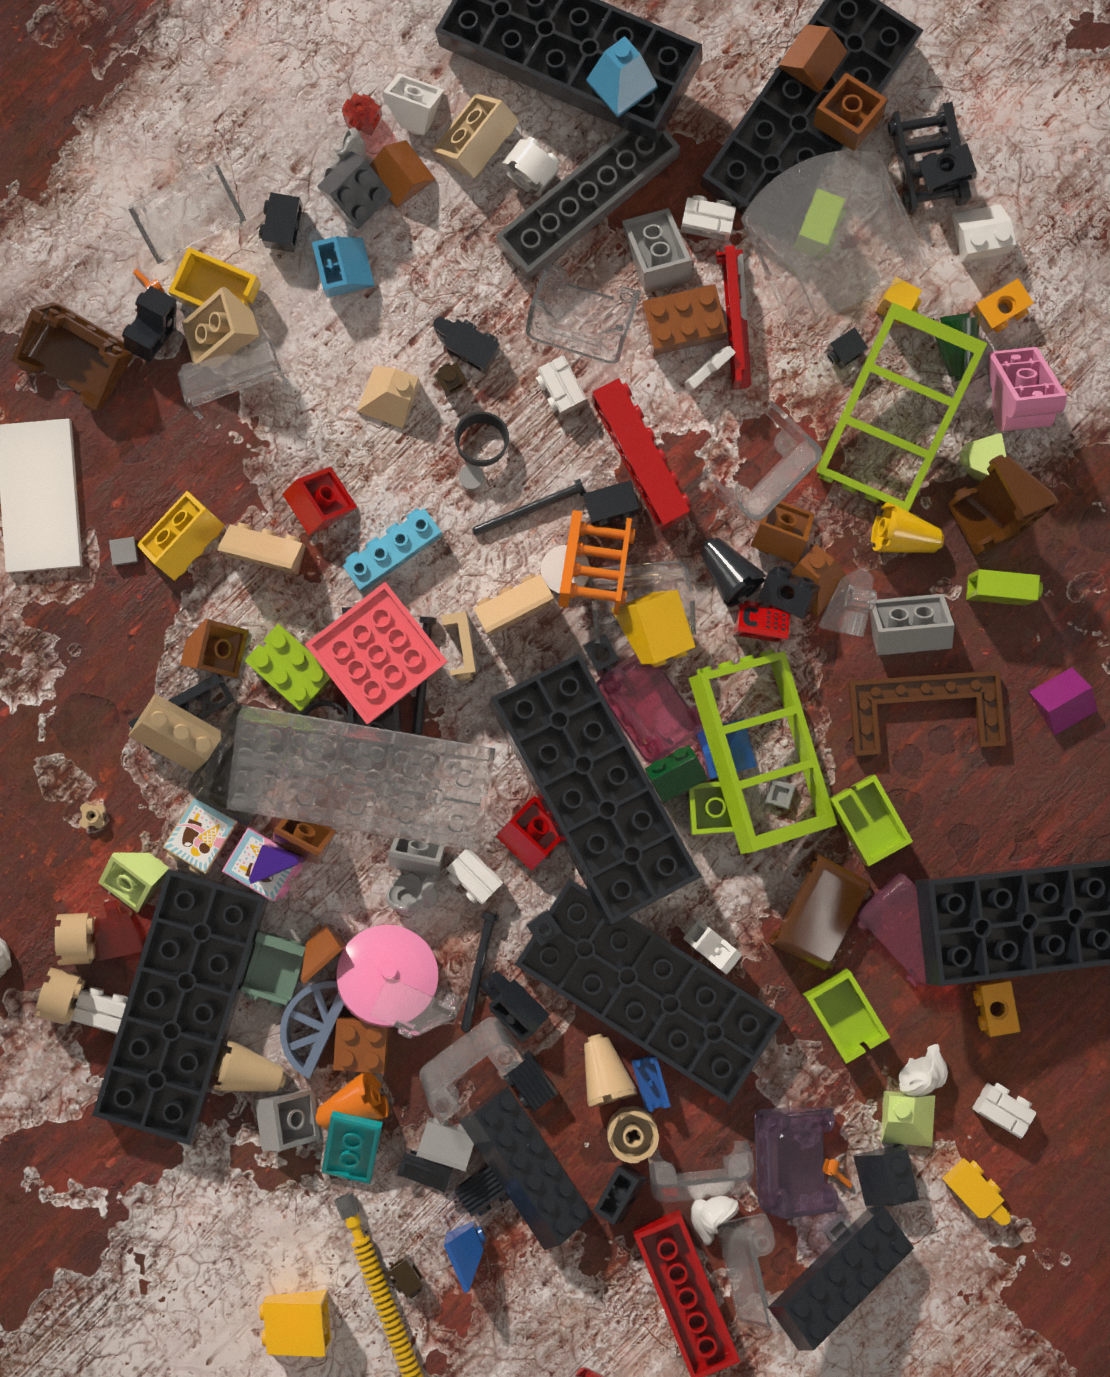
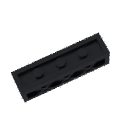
[128,673,235,749]

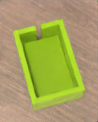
[245,624,333,712]
[829,775,913,866]
[803,968,890,1064]

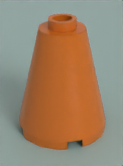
[315,1072,389,1131]

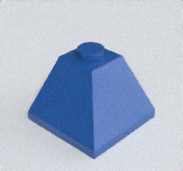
[696,718,757,779]
[444,1221,487,1293]

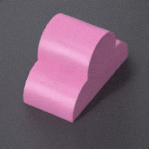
[987,347,1067,432]

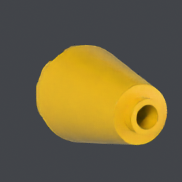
[871,502,944,553]

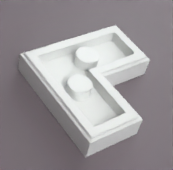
[684,346,736,391]

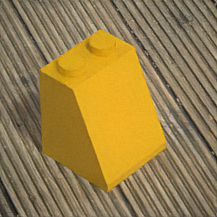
[611,589,695,667]
[259,1290,332,1357]

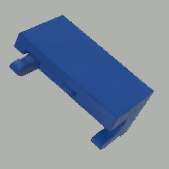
[631,1054,671,1112]

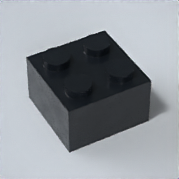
[317,151,393,229]

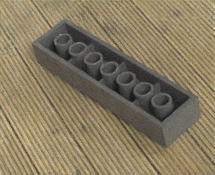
[496,129,680,281]

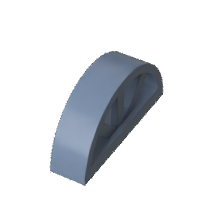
[280,979,345,1079]

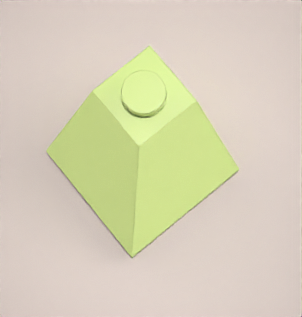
[959,433,1006,482]
[98,853,169,913]
[881,1091,935,1146]

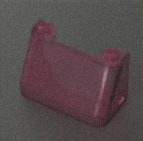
[596,653,703,764]
[854,872,928,988]

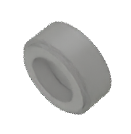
[459,464,484,490]

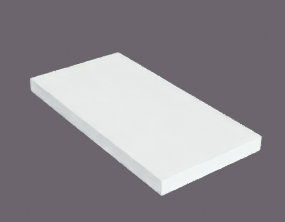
[0,419,83,573]

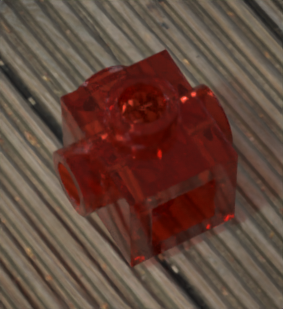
[342,93,383,136]

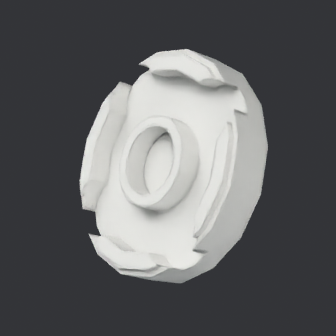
[541,545,590,594]

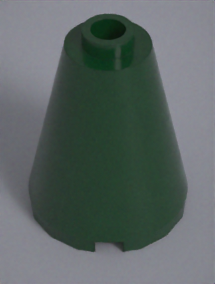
[932,311,981,381]

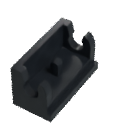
[397,1148,453,1193]

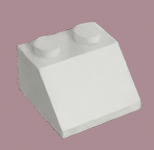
[951,204,1017,262]

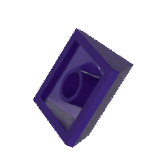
[249,844,305,884]

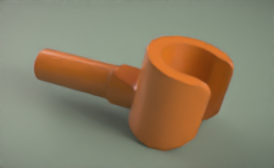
[133,269,164,292]
[823,1159,853,1189]

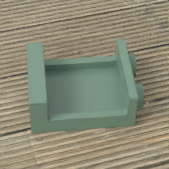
[240,930,306,1008]

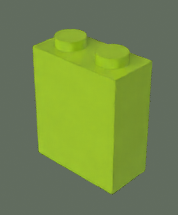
[966,569,1043,606]

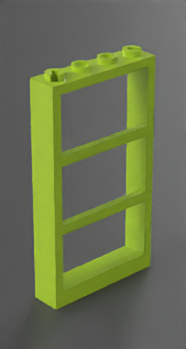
[816,303,988,512]
[689,649,837,854]

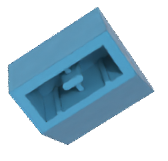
[312,236,375,298]

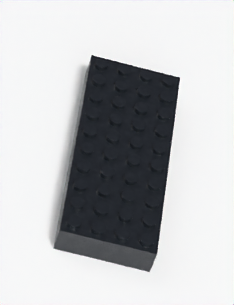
[435,0,703,143]
[700,0,923,240]
[489,653,702,927]
[915,859,1110,986]
[92,868,269,1145]
[514,877,785,1104]

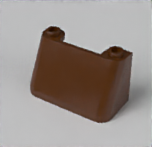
[11,303,134,411]
[947,455,1060,556]
[768,853,872,971]

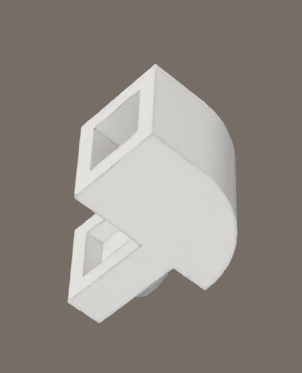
[683,919,742,975]

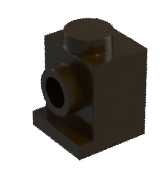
[434,363,468,398]
[385,1254,425,1299]

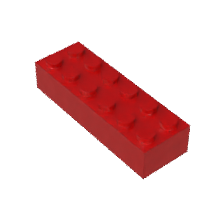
[591,378,691,532]
[633,1209,740,1377]

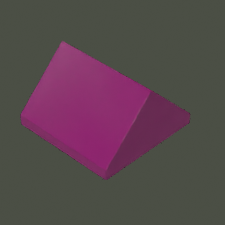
[1028,668,1098,735]

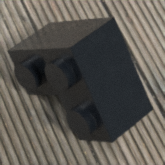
[122,285,177,363]

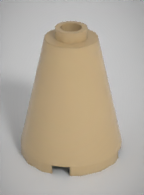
[584,1034,637,1107]
[213,1040,287,1092]

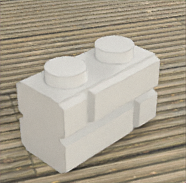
[680,195,736,242]
[536,356,587,417]
[446,847,503,904]
[72,986,128,1034]
[973,1083,1036,1139]

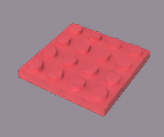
[305,582,448,725]

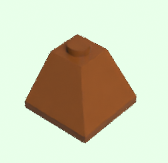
[786,544,850,617]
[180,619,249,678]
[301,923,347,984]

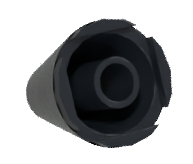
[700,538,766,608]

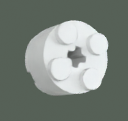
[501,137,560,196]

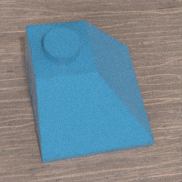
[586,36,658,118]

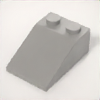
[622,208,692,294]

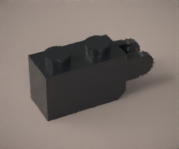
[433,316,501,375]
[481,971,550,1043]

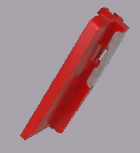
[716,245,752,390]

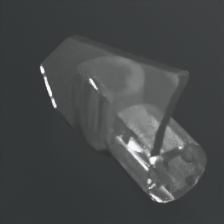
[819,566,877,637]

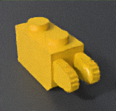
[942,1158,1011,1226]

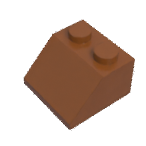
[751,497,815,564]
[273,808,336,865]

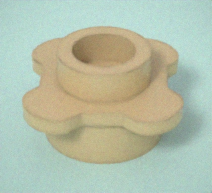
[79,803,106,828]

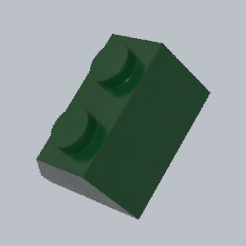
[644,744,708,803]

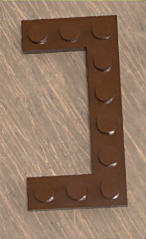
[848,671,1006,756]

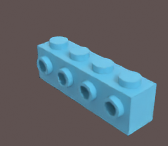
[342,508,443,593]

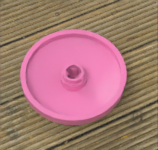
[336,925,438,1027]

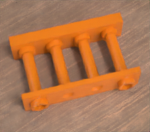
[558,510,635,615]

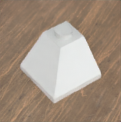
[382,73,444,136]

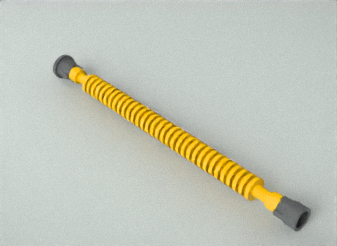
[334,1192,423,1377]

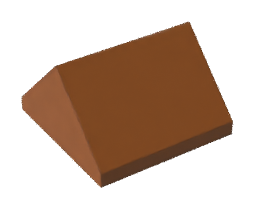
[778,24,848,94]
[370,140,436,209]

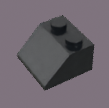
[853,1144,919,1206]

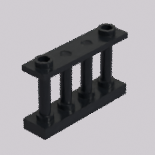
[887,101,972,215]

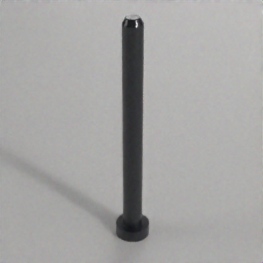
[472,478,586,536]
[412,616,437,737]
[461,911,500,1032]

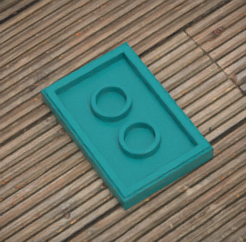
[321,1111,383,1184]

